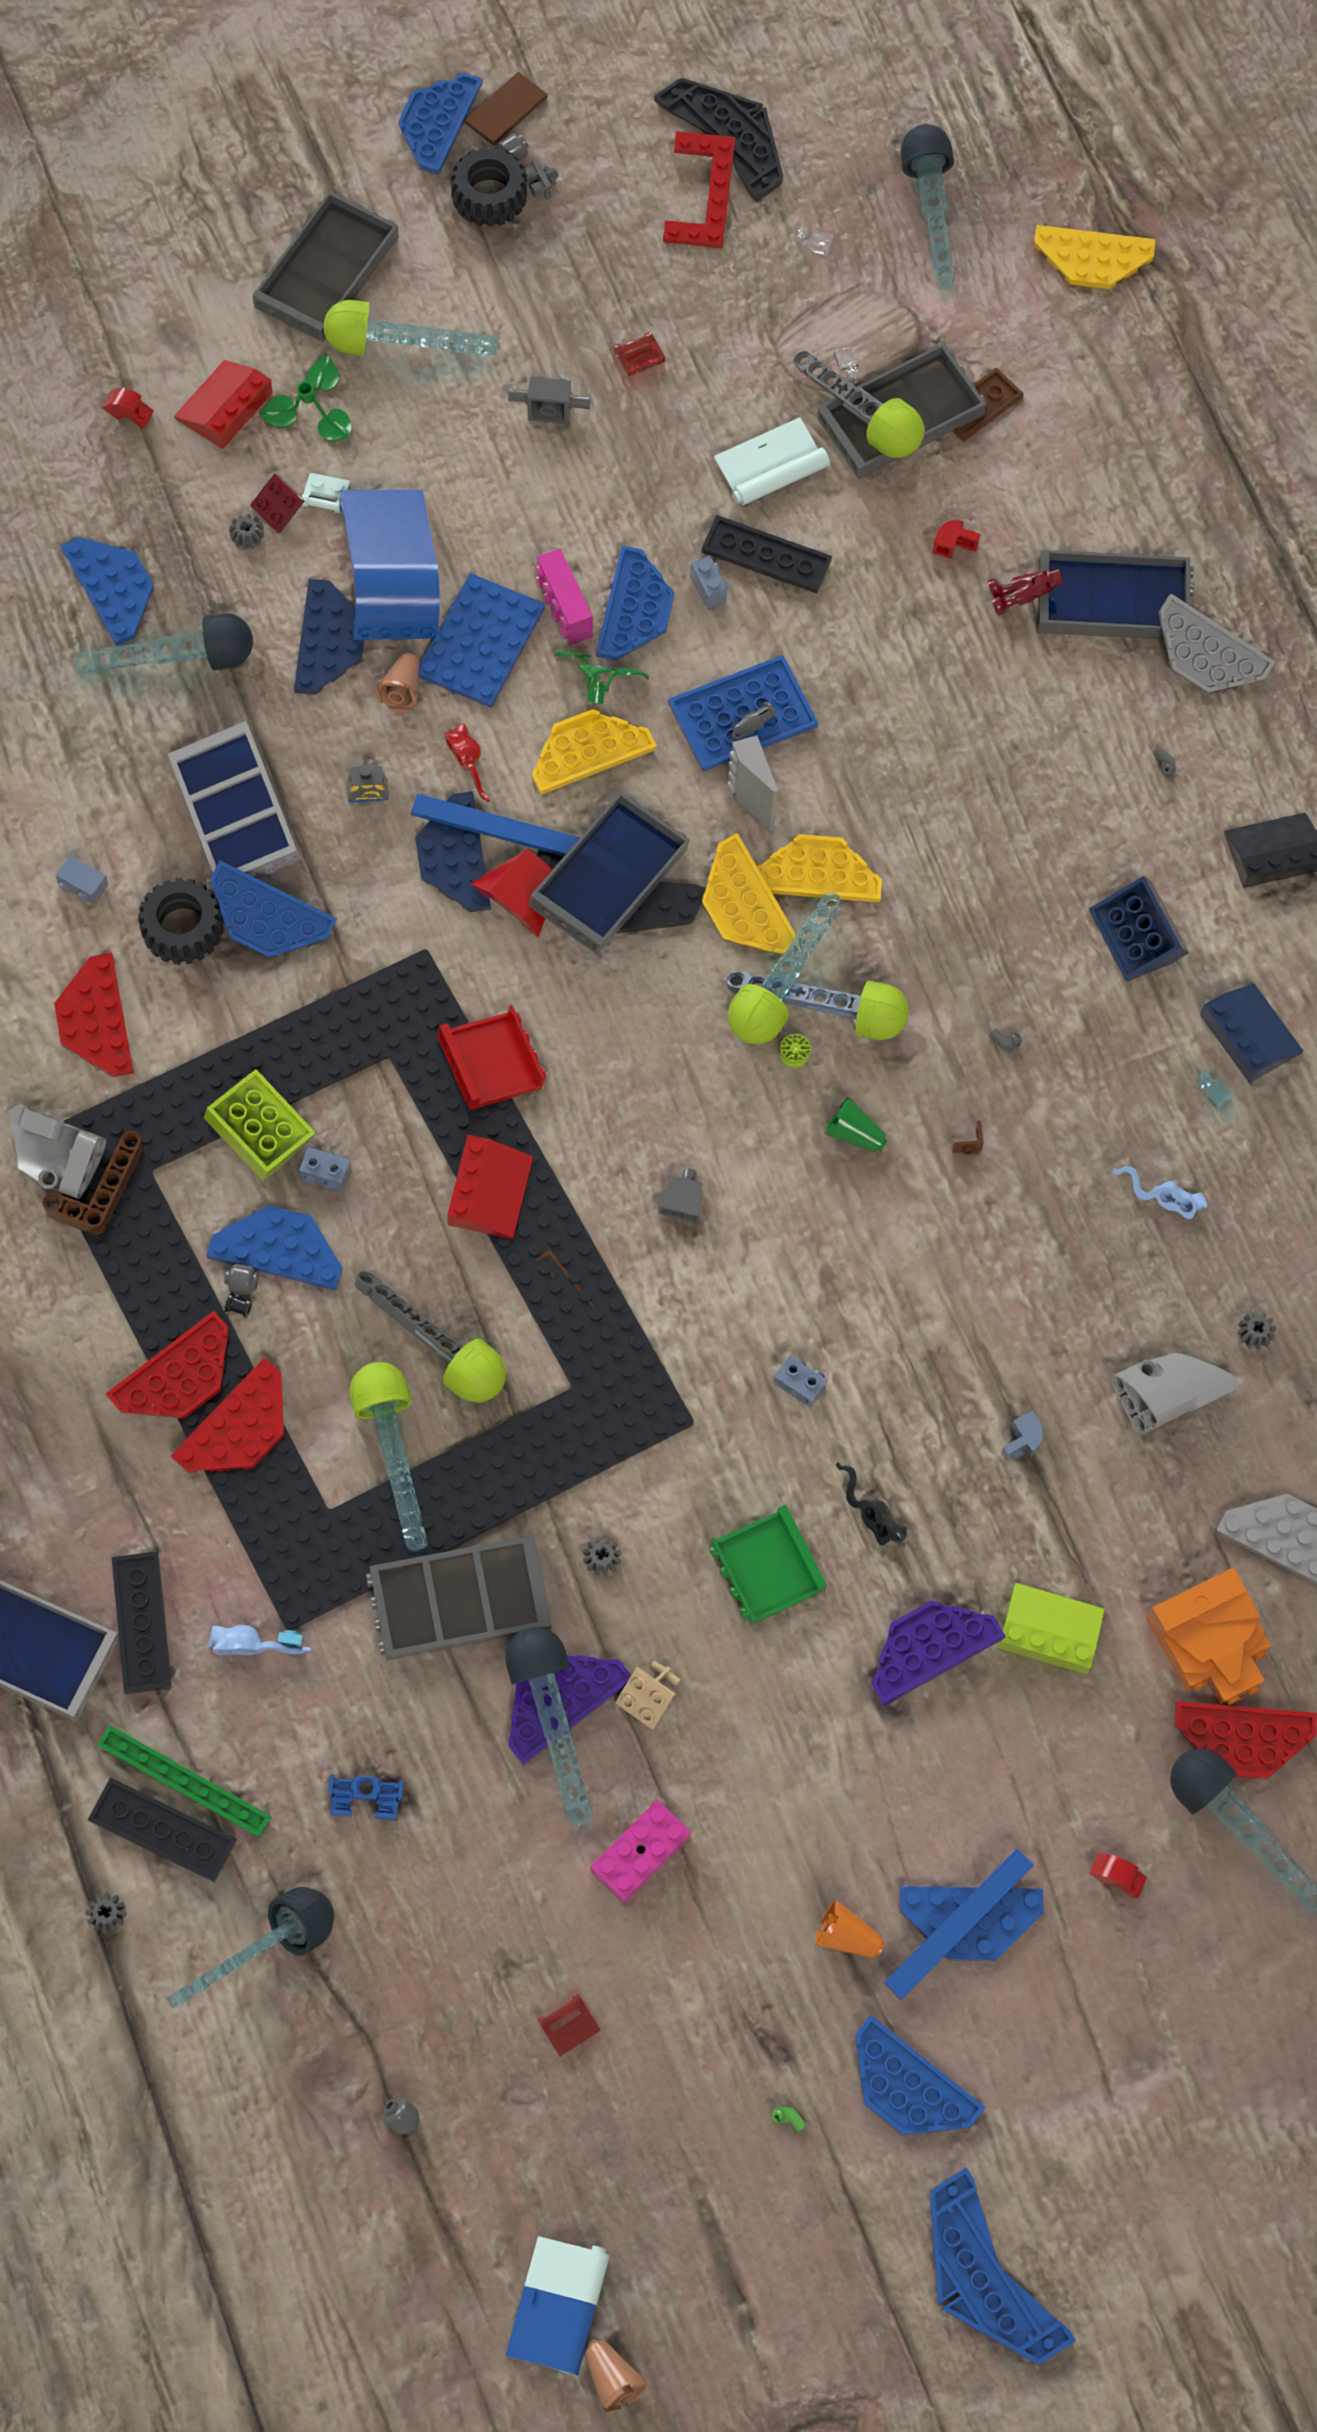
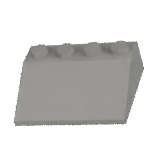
[727,736,778,831]

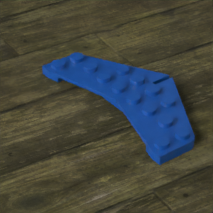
[930,2167,1076,2364]

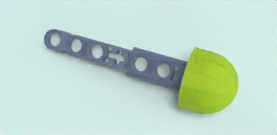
[727,971,909,1040]

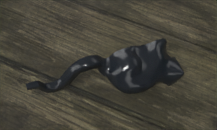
[835,1462,907,1546]

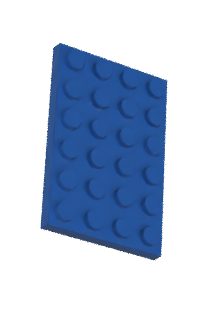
[419,573,546,708]
[668,655,818,772]

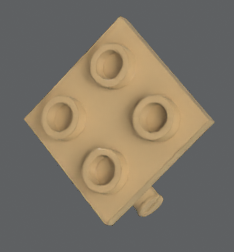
[615,1660,682,1730]

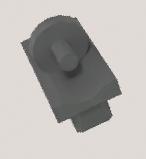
[524,158,559,200]

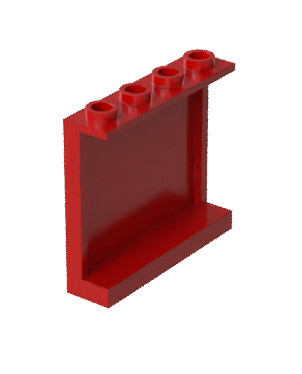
[437,1005,546,1110]

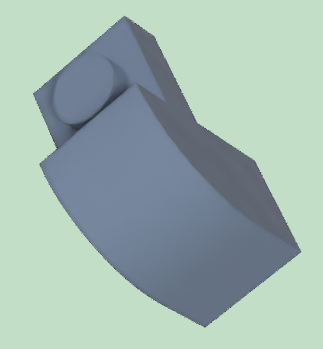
[1001,1410,1043,1461]

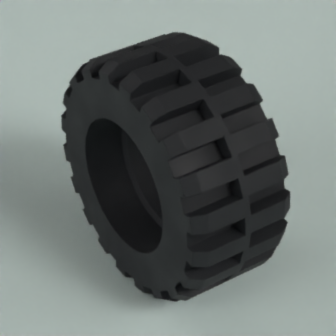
[451,147,527,227]
[138,878,224,965]

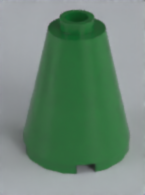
[824,1096,888,1153]

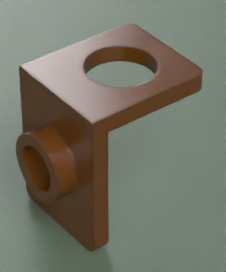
[952,1120,984,1155]

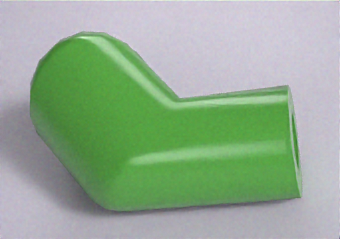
[771,2107,807,2133]

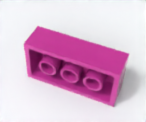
[535,548,593,646]
[590,1799,691,1905]

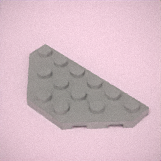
[1158,594,1276,693]
[1215,1494,1317,1585]

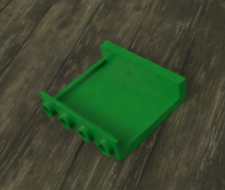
[709,1504,827,1625]

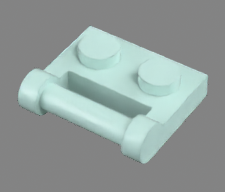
[302,473,350,514]

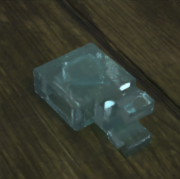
[1196,1071,1235,1111]

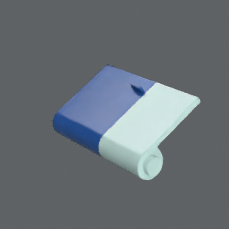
[505,2236,610,2376]

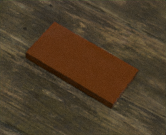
[465,72,547,146]
[936,368,1024,442]

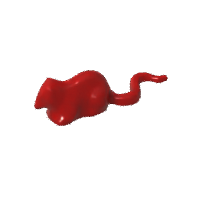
[444,724,490,803]

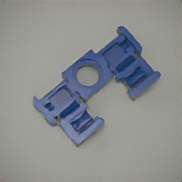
[329,1775,404,1821]

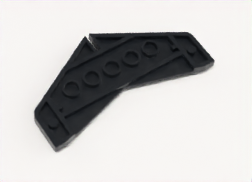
[654,78,783,202]
[536,850,706,936]

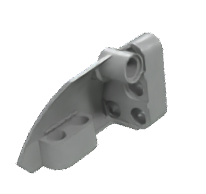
[1111,1353,1236,1435]

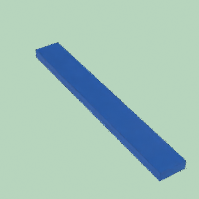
[411,793,581,860]
[884,1849,1034,2001]

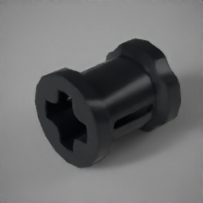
[224,1293,253,1318]

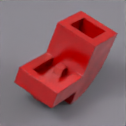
[102,388,154,429]
[932,520,981,559]
[1089,1852,1147,1898]

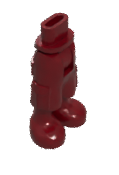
[988,569,1063,616]

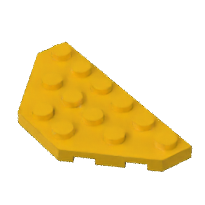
[1034,225,1156,289]
[532,709,657,795]
[702,833,801,955]
[757,834,882,903]

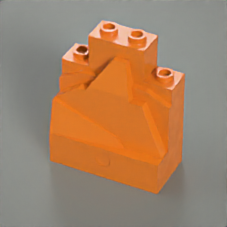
[1146,1567,1271,1705]

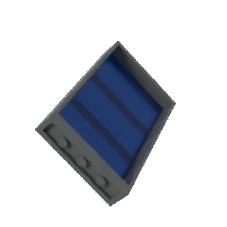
[1038,550,1194,640]
[528,792,690,955]

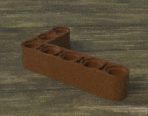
[42,1131,143,1235]

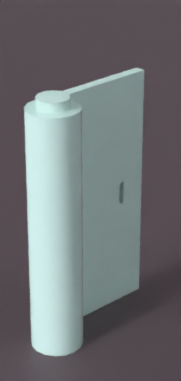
[714,417,830,506]

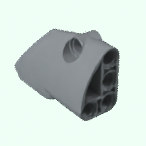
[7,1104,107,1199]

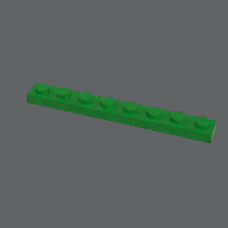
[97,1725,272,1839]

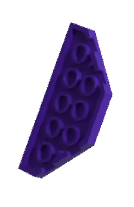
[872,1600,1006,1706]
[509,1655,631,1766]

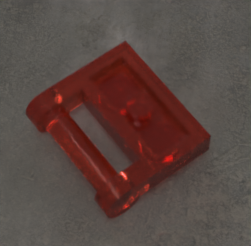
[613,332,665,376]
[537,1994,601,2058]

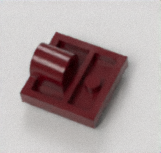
[249,473,305,533]

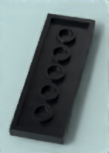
[701,515,832,594]
[112,1551,172,1694]
[87,1777,237,1883]

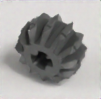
[229,514,264,551]
[1237,1311,1276,1350]
[583,1537,621,1576]
[85,1892,127,1934]

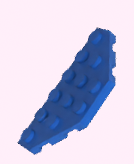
[398,73,483,175]
[60,537,154,646]
[596,546,675,661]
[210,861,337,958]
[206,1205,343,1291]
[900,1886,1043,1961]
[855,2015,986,2136]

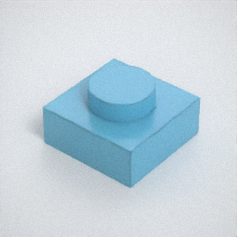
[278,1630,304,1648]

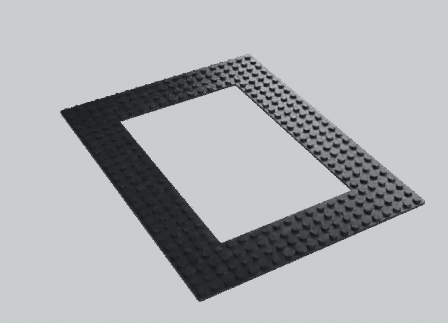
[51,949,694,1630]

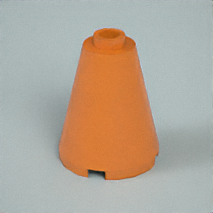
[815,1901,885,1958]

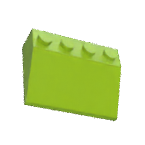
[204,1069,316,1182]
[998,1583,1104,1675]

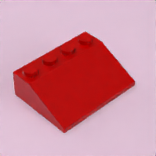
[174,360,273,449]
[447,1135,533,1239]

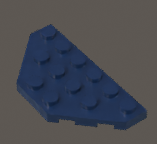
[294,579,365,695]
[415,791,491,912]

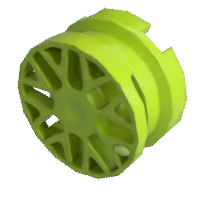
[779,1034,811,1068]

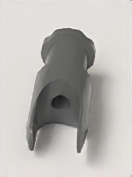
[732,702,777,740]

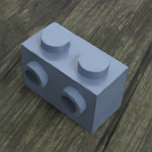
[690,556,729,609]
[55,855,109,905]
[299,1147,351,1191]
[773,1356,827,1408]

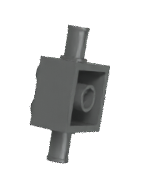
[508,376,591,425]

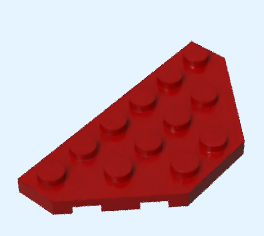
[54,952,134,1077]
[106,1311,229,1418]
[171,1358,284,1473]
[1175,1701,1317,1780]

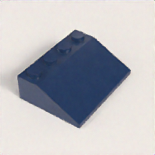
[1089,876,1189,982]
[1200,983,1303,1084]

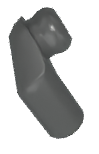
[1154,748,1176,777]

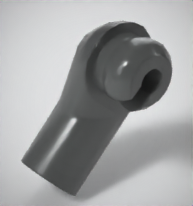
[989,1028,1022,1049]

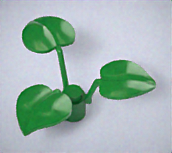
[259,354,352,441]
[554,650,649,704]

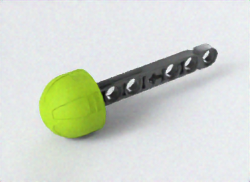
[794,351,925,458]
[354,1271,506,1403]

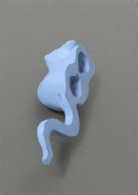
[1112,1166,1207,1219]
[208,1625,310,1655]

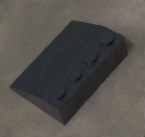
[1224,812,1317,888]

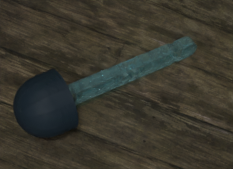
[901,124,955,286]
[74,613,253,673]
[505,1627,592,1826]
[1170,1748,1317,1912]
[167,1887,334,2009]

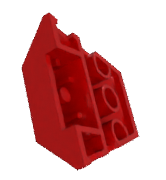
[470,849,561,938]

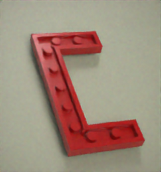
[663,131,735,248]

